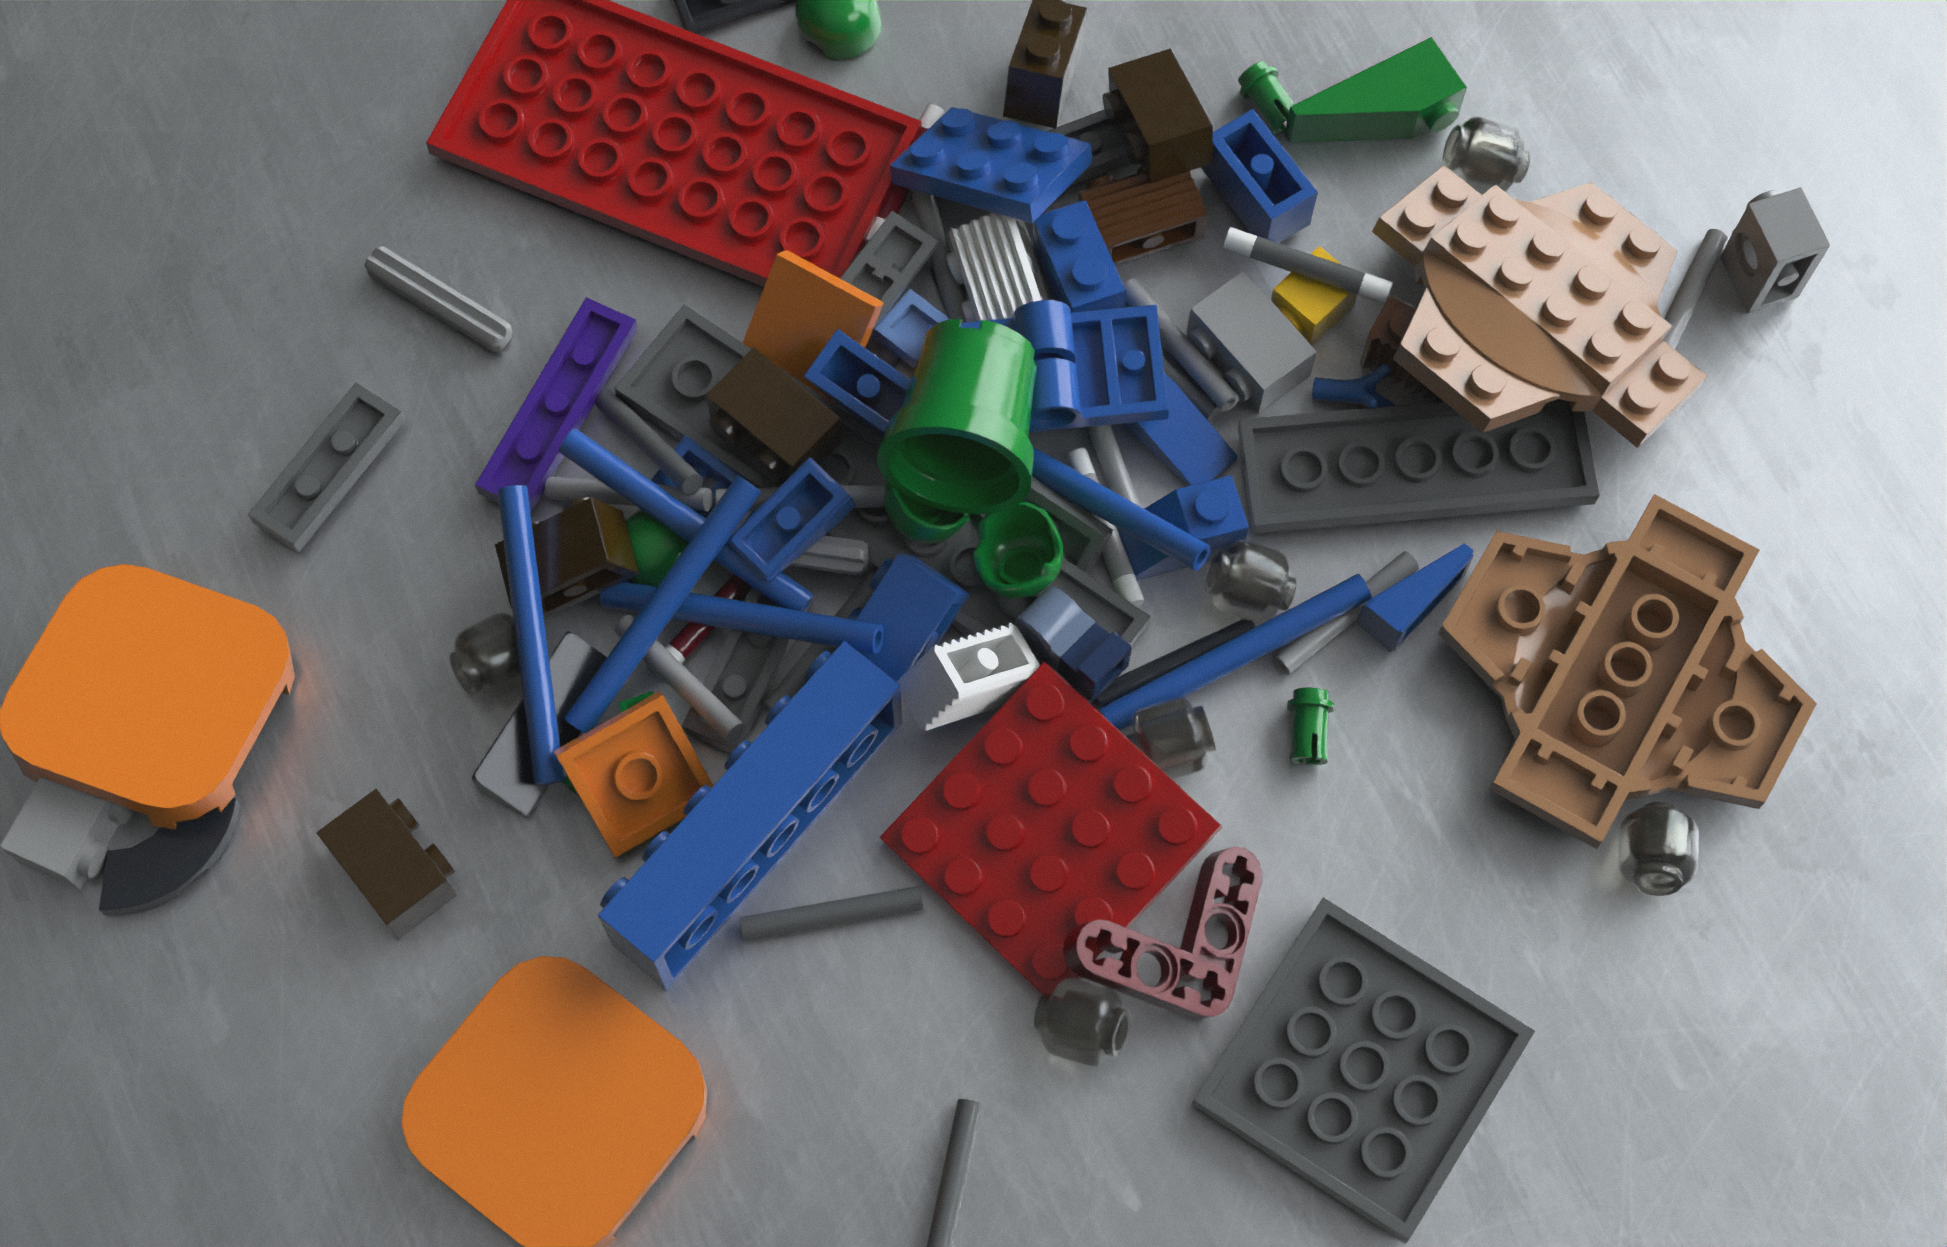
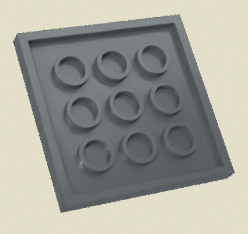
[1192,897,1535,1244]

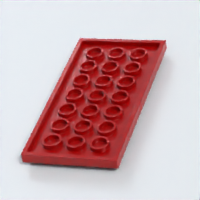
[426,0,922,287]

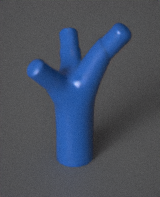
[1312,363,1397,408]

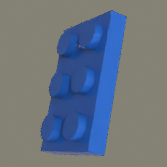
[890,107,1093,223]

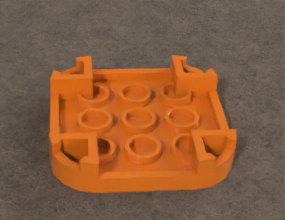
[0,564,295,830]
[401,956,708,1247]

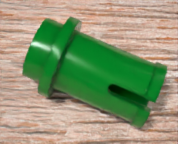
[1238,61,1294,134]
[1287,687,1335,765]

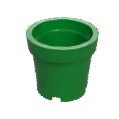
[877,319,1037,514]

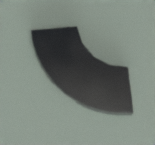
[99,798,241,915]

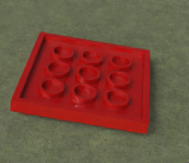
[879,662,1223,1006]

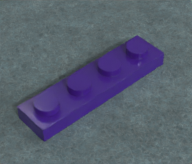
[475,297,638,513]

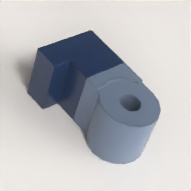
[1015,586,1132,702]

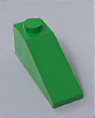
[1284,37,1467,143]

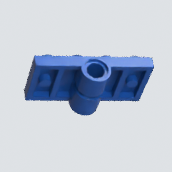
[927,300,1169,432]

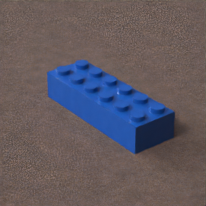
[598,641,902,991]

